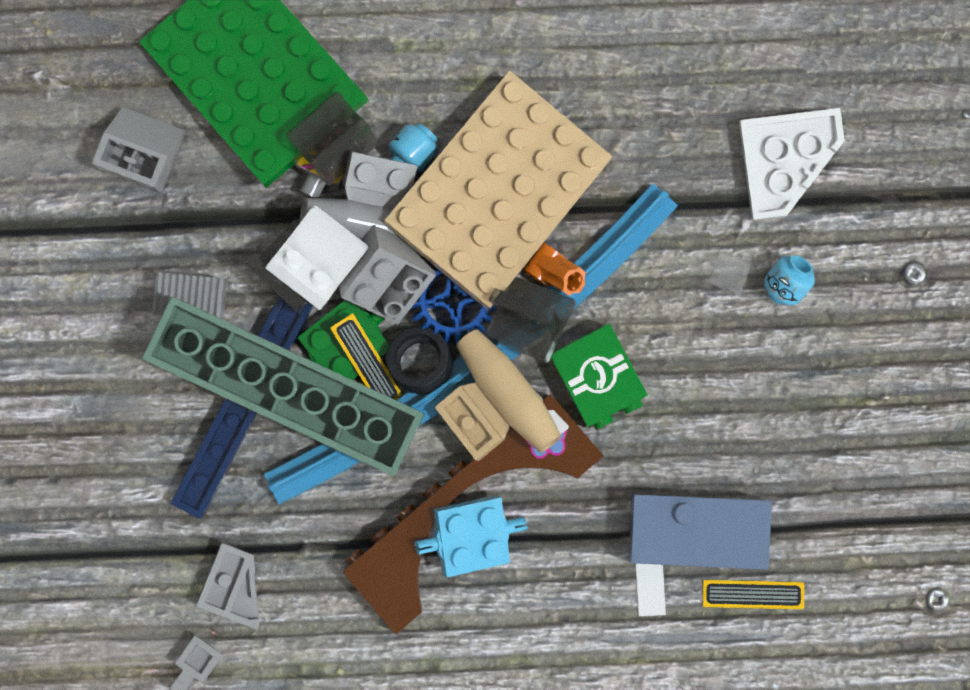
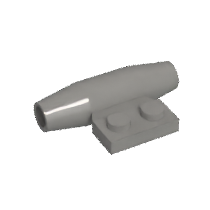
[300,151,417,250]

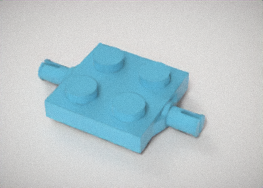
[414,495,527,578]

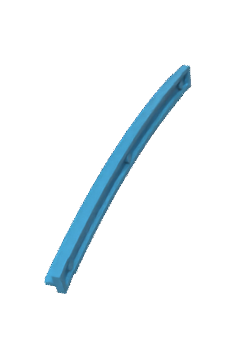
[264,184,678,505]

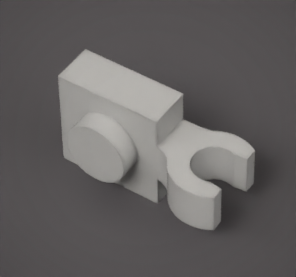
[169,635,224,690]

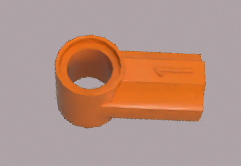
[522,242,586,296]

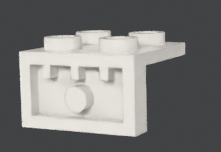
[265,206,368,310]

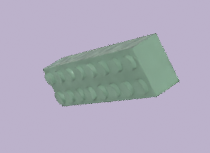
[142,296,425,477]

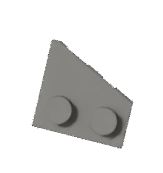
[196,542,259,630]

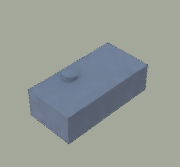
[628,494,771,570]

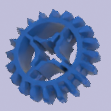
[411,267,499,345]

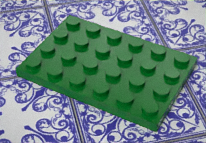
[139,0,369,188]

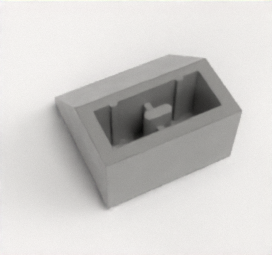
[92,107,186,193]
[339,225,436,324]

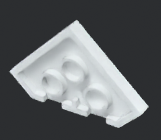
[739,108,845,221]

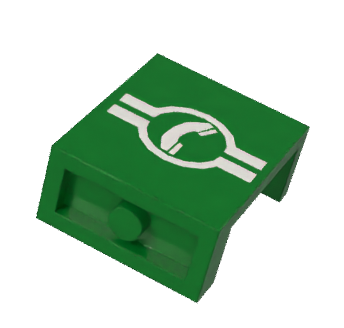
[549,323,648,430]

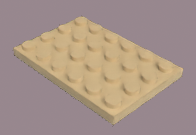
[383,71,613,310]

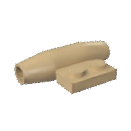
[435,329,562,461]

